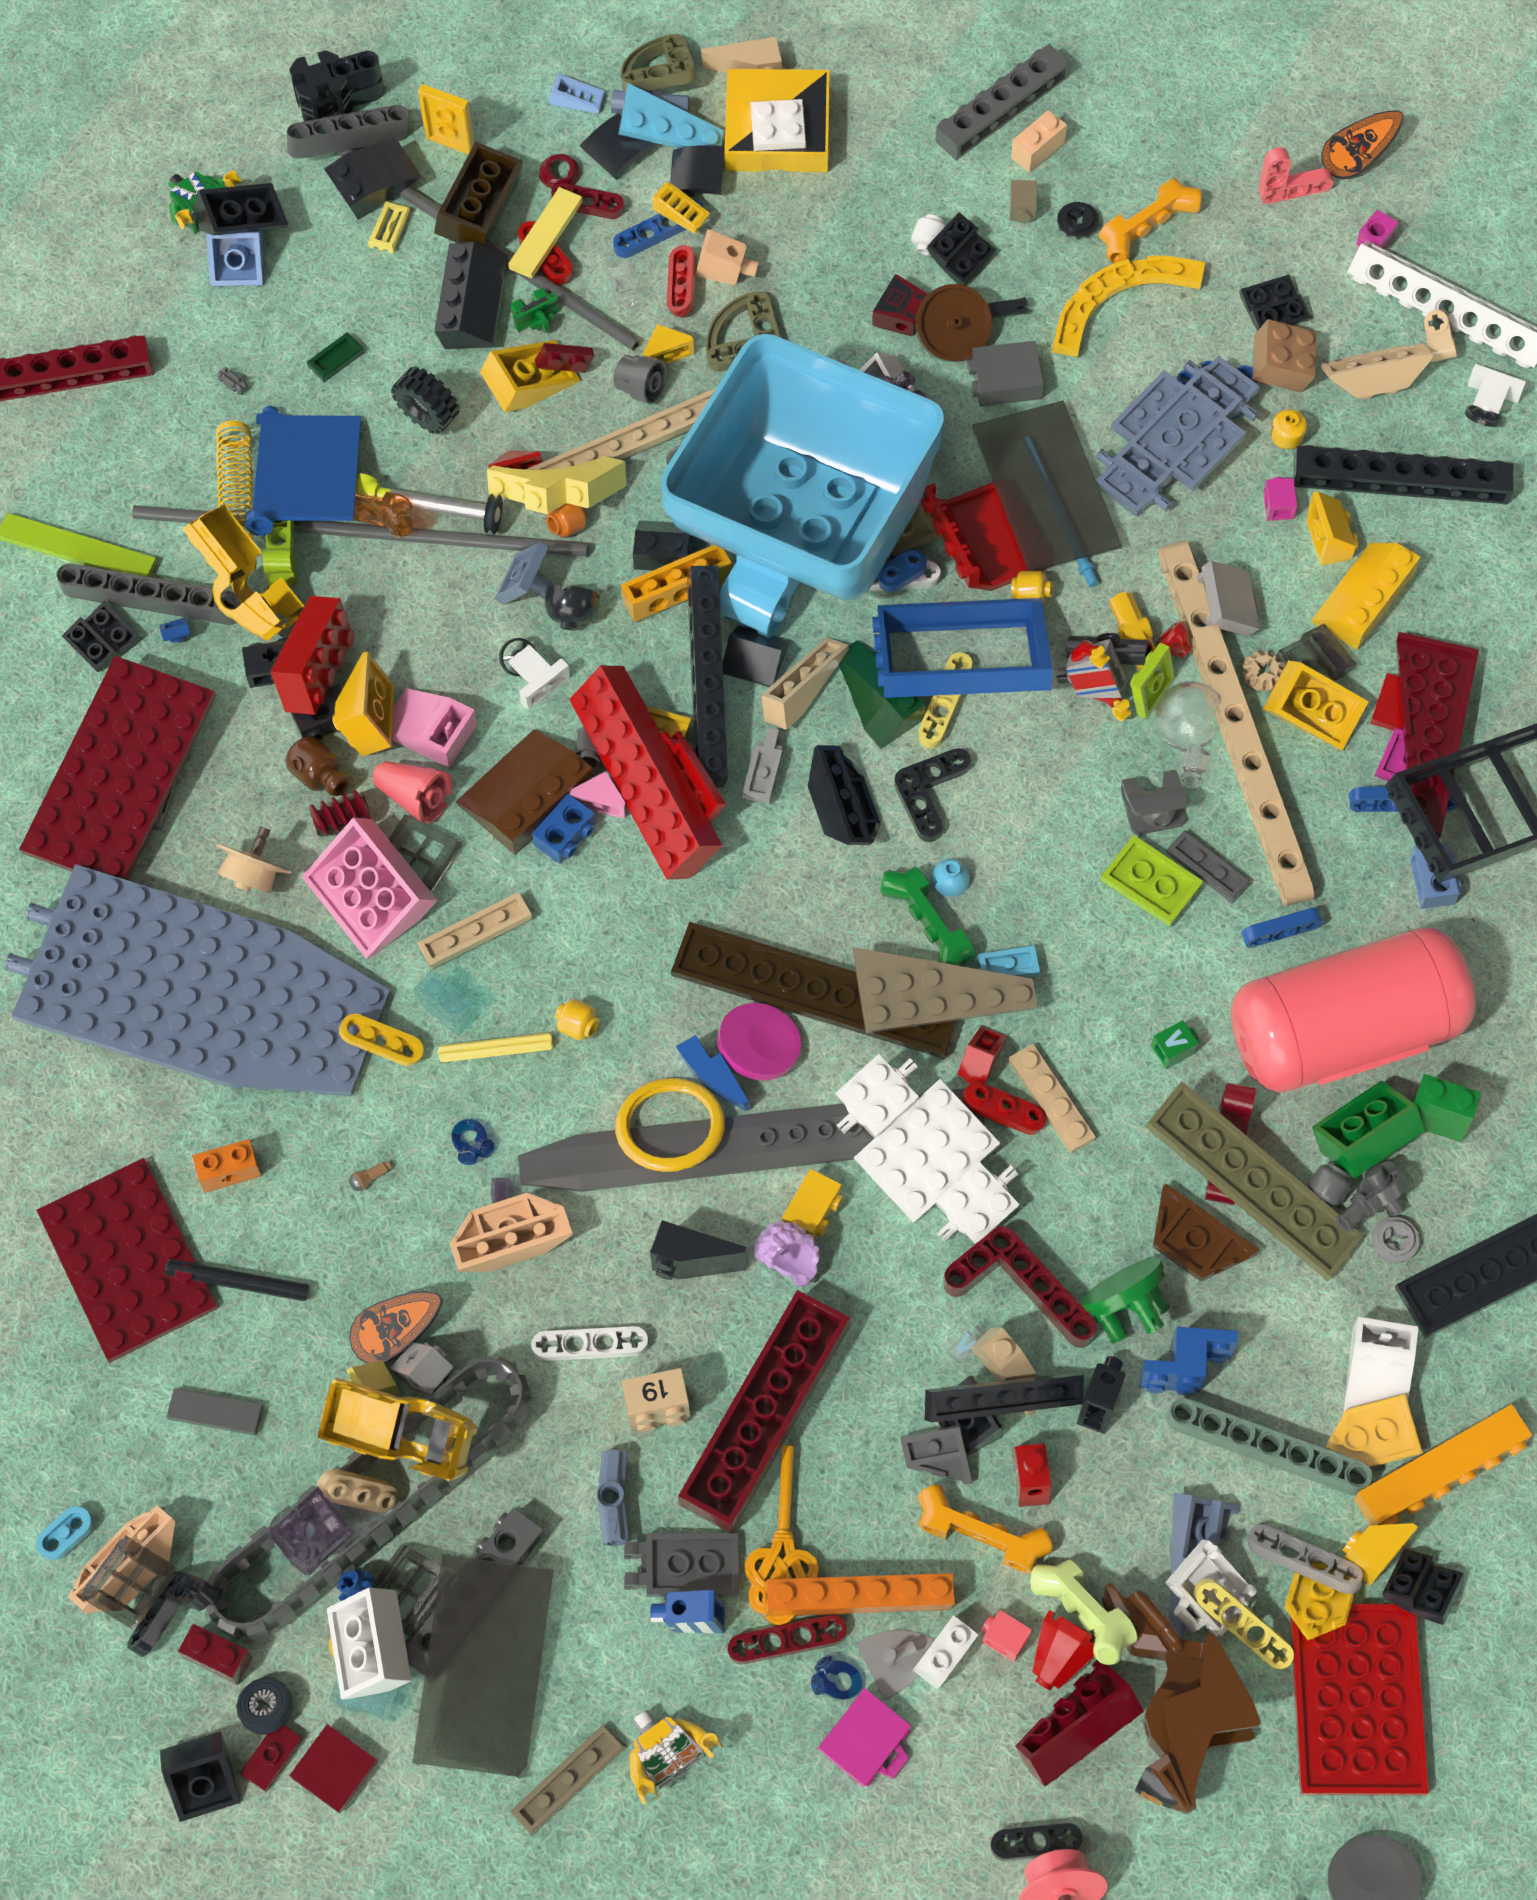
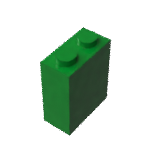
[1411,1074,1481,1143]

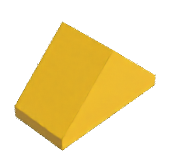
[643,324,694,364]

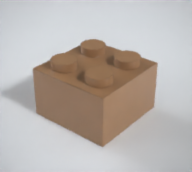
[1253,319,1316,392]

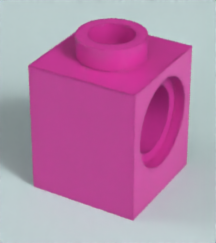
[1356,210,1399,249]
[1263,477,1297,521]

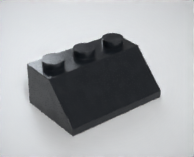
[193,183,289,236]

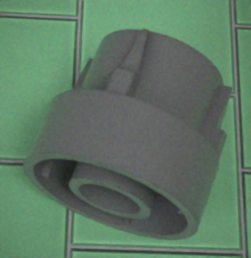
[613,355,667,404]

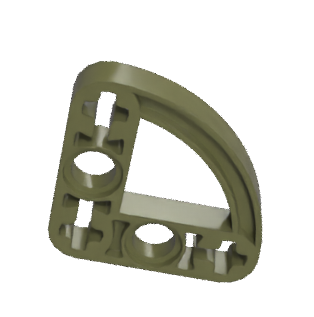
[621,34,695,92]
[706,291,781,371]

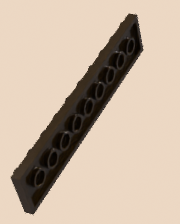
[671,921,957,1059]

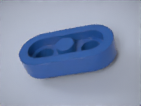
[878,549,927,592]

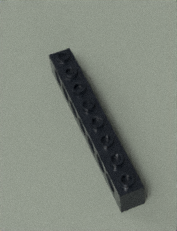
[1293,445,1514,505]
[687,566,728,788]

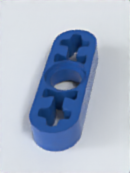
[1241,908,1324,948]

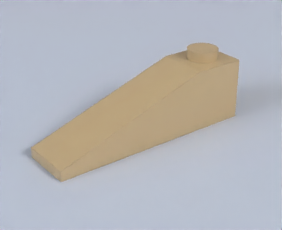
[761,637,849,730]

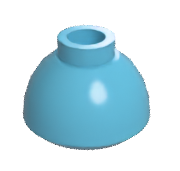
[931,859,970,897]

